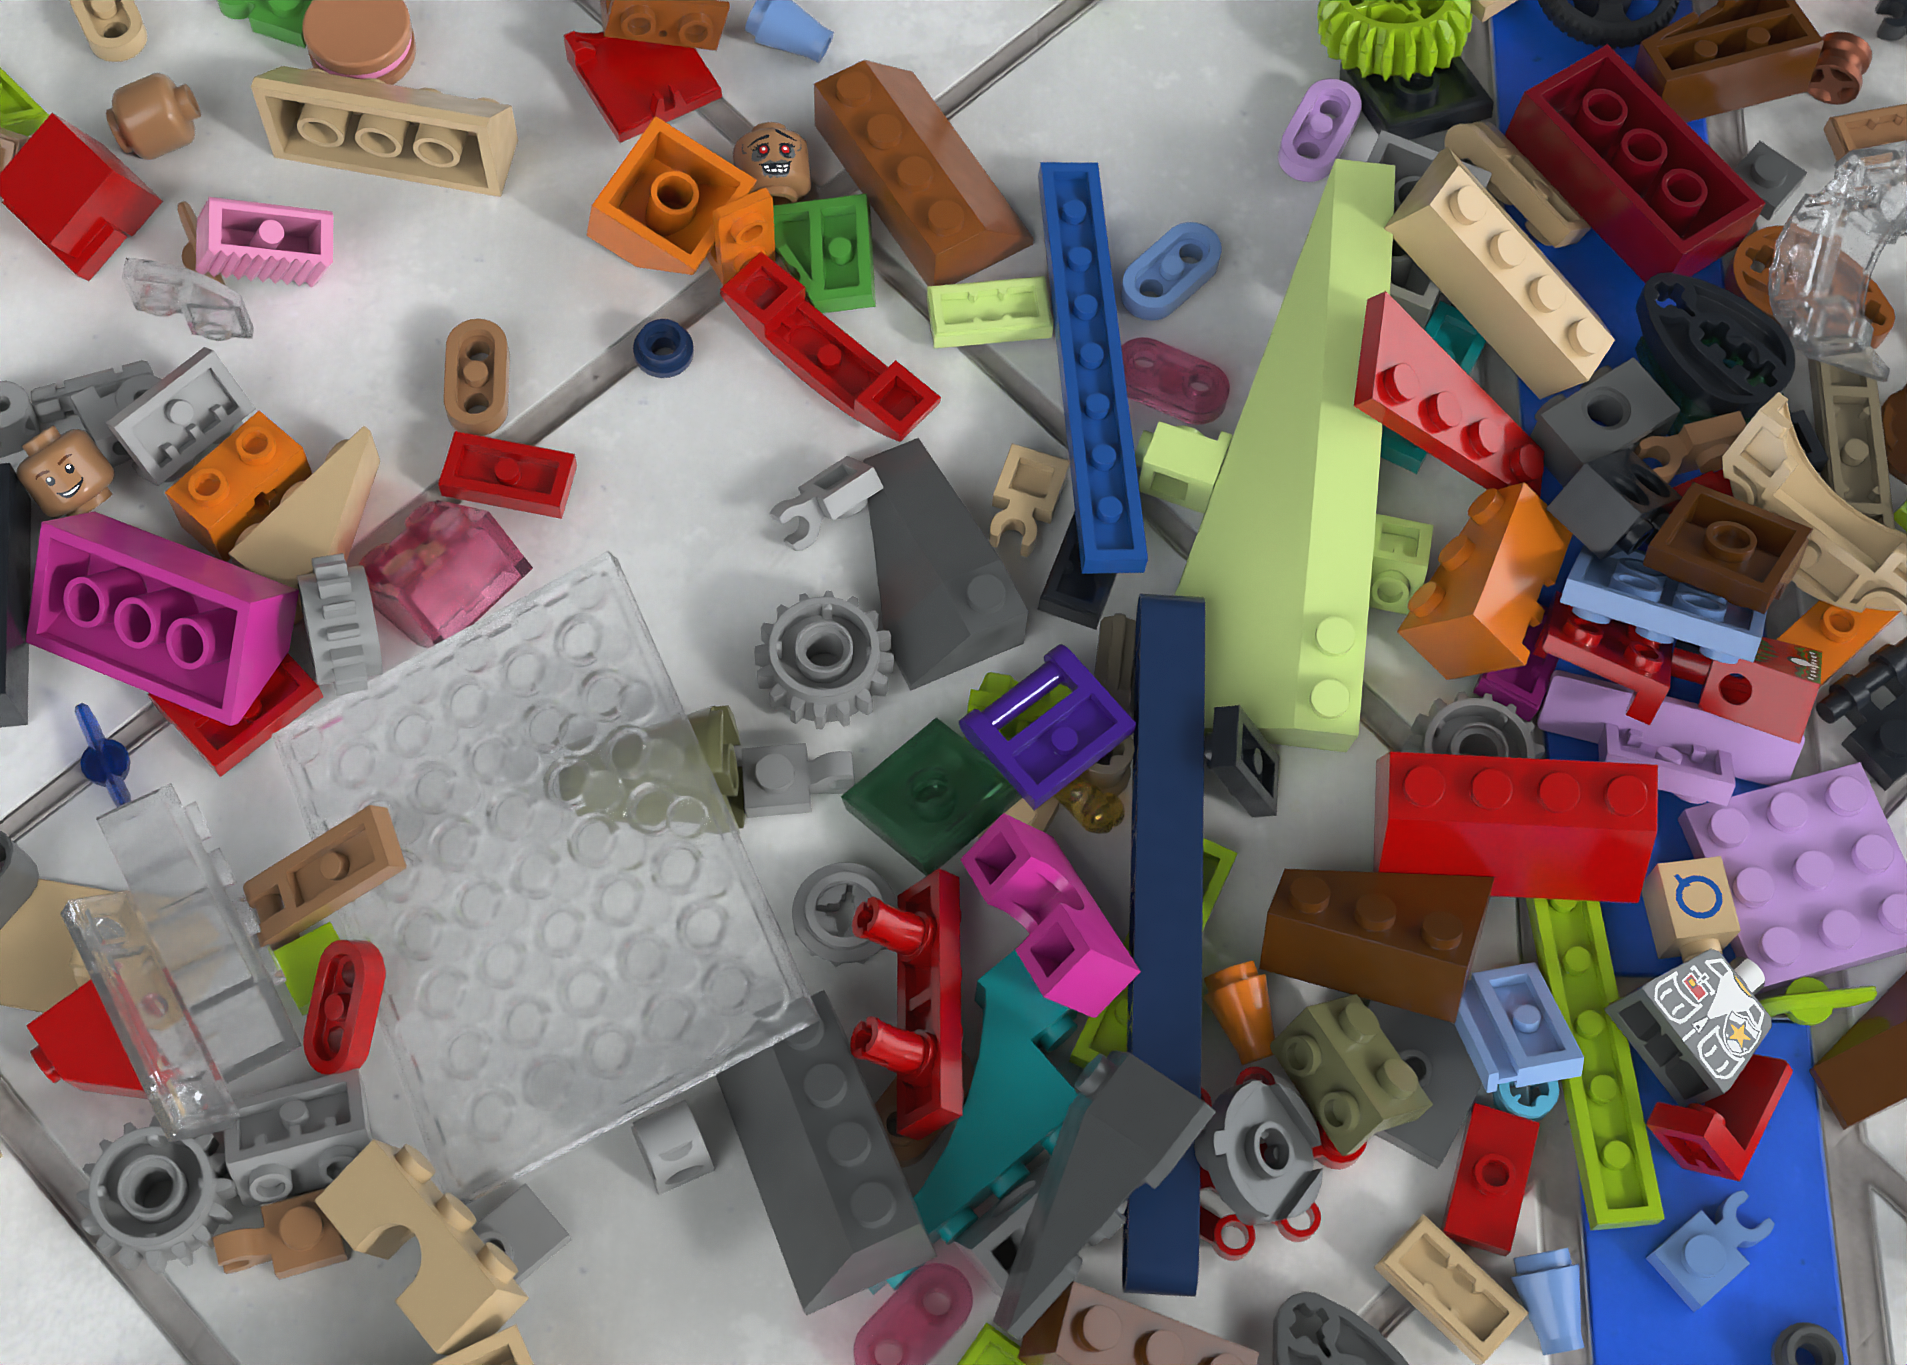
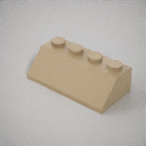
[251,66,518,197]
[1384,147,1615,399]

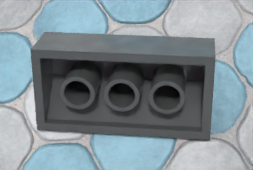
[716,990,937,1316]

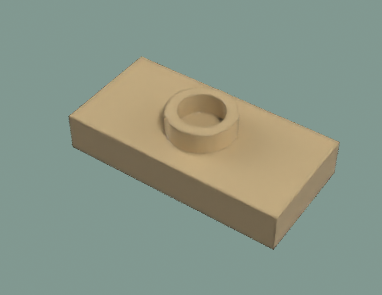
[1374,1214,1528,1365]

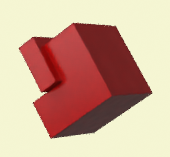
[0,112,163,281]

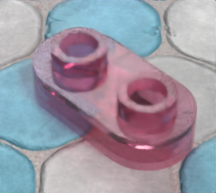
[1121,337,1230,425]
[853,1263,973,1365]

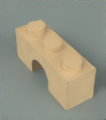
[314,1139,529,1356]

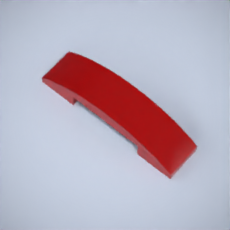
[720,251,941,442]

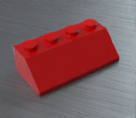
[1373,751,1658,904]

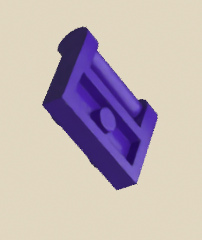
[958,644,1136,810]

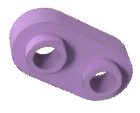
[1278,79,1362,182]

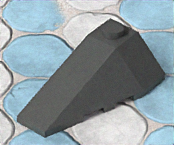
[863,438,1028,691]
[993,1050,1216,1340]

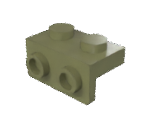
[1270,994,1433,1156]

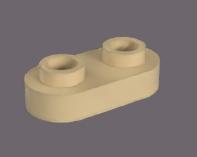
[69,0,147,62]

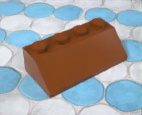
[814,60,1034,286]

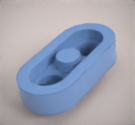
[1121,222,1222,320]

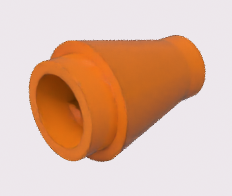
[1203,961,1275,1065]

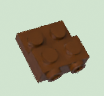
[1643,482,1813,614]

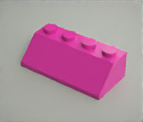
[25,511,299,726]

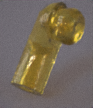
[1053,776,1125,834]

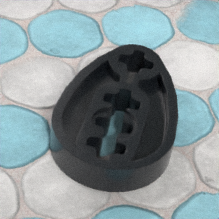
[1635,272,1795,418]

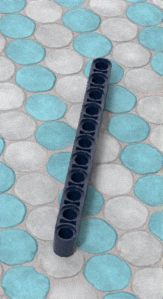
[1122,593,1205,1297]

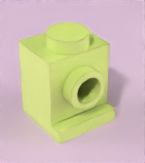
[1135,421,1233,514]

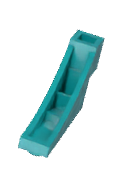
[868,949,1078,1295]

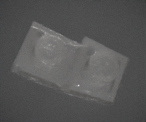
[122,257,254,341]

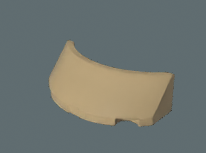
[1722,392,1907,615]

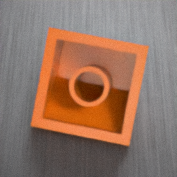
[586,116,757,275]

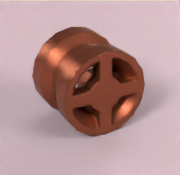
[1807,31,1872,105]

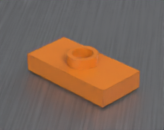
[1776,600,1901,689]

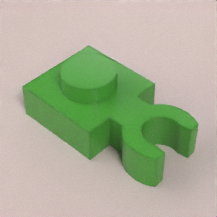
[217,0,313,48]

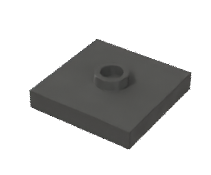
[1367,1000,1482,1169]

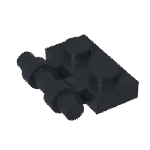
[1815,636,1907,791]

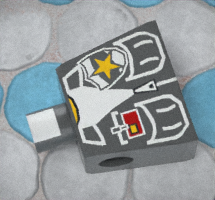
[1604,948,1772,1107]

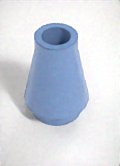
[745,0,834,63]
[1510,1248,1585,1355]

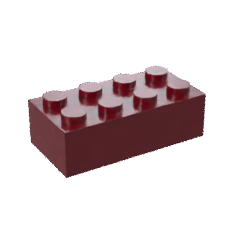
[1504,44,1766,283]

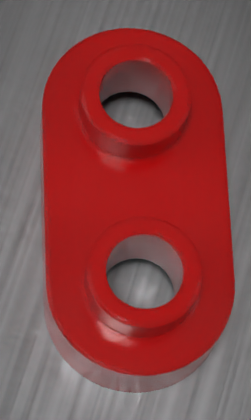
[303,940,386,1075]

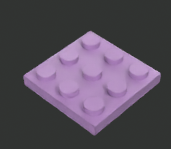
[1677,762,1907,994]

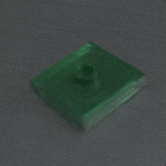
[841,717,1022,876]

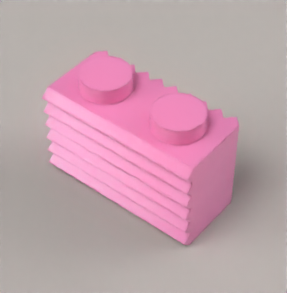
[196,197,333,288]

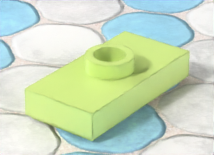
[926,276,1053,349]

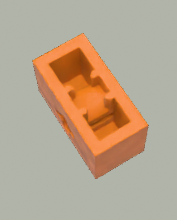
[165,411,313,562]

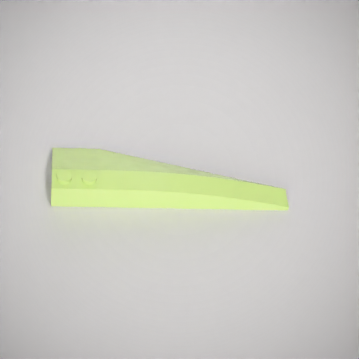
[1175,159,1395,752]

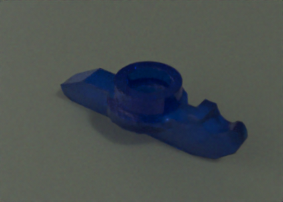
[74,703,133,819]

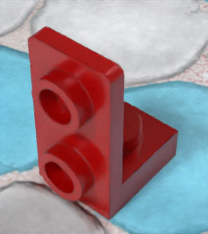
[1646,1054,1793,1182]

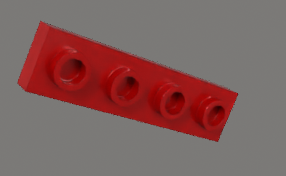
[850,868,964,1141]

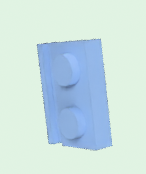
[1454,962,1584,1093]

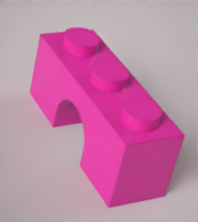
[960,813,1141,1018]

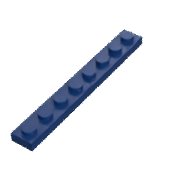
[1038,162,1148,574]

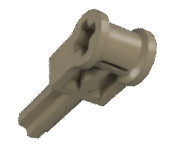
[1074,613,1136,800]

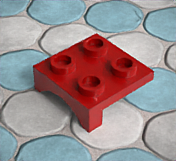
[563,31,722,143]
[1533,591,1673,726]

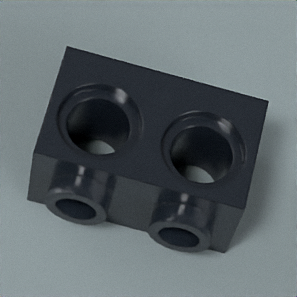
[1546,448,1682,560]

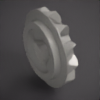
[792,862,898,967]

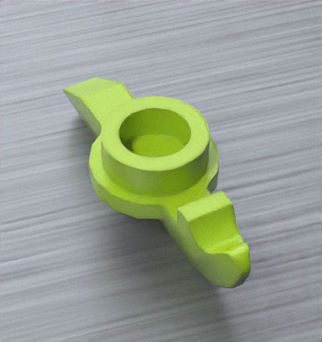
[1758,977,1877,1026]

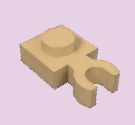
[989,444,1070,557]

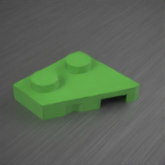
[773,194,876,313]

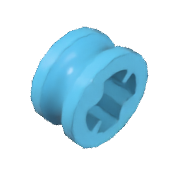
[1492,1080,1559,1122]

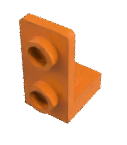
[706,188,776,286]

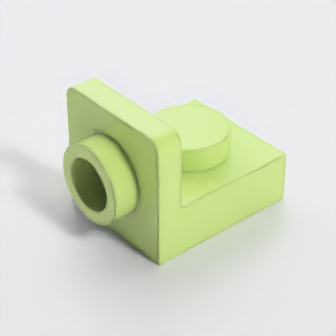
[1369,514,1433,615]

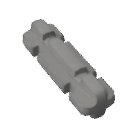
[31,360,154,423]

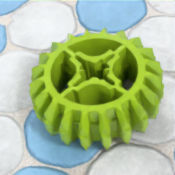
[1317,0,1473,81]

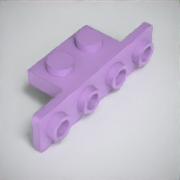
[1537,670,1805,806]

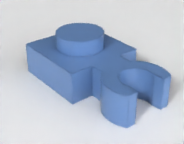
[1646,1190,1774,1312]

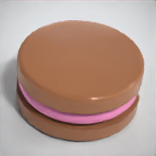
[302,0,416,85]

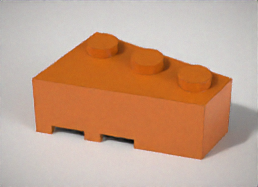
[1397,482,1573,680]

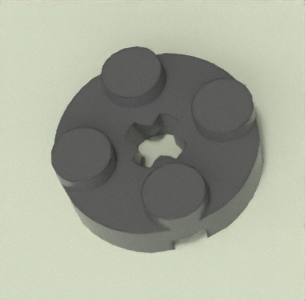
[1194,1081,1323,1226]

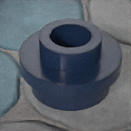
[633,319,694,378]

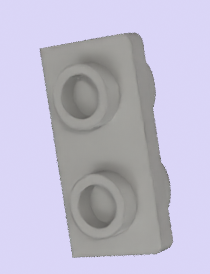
[106,347,256,486]
[222,1068,372,1207]

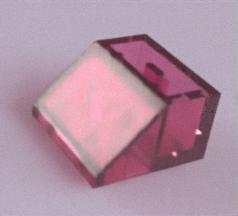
[359,500,533,653]

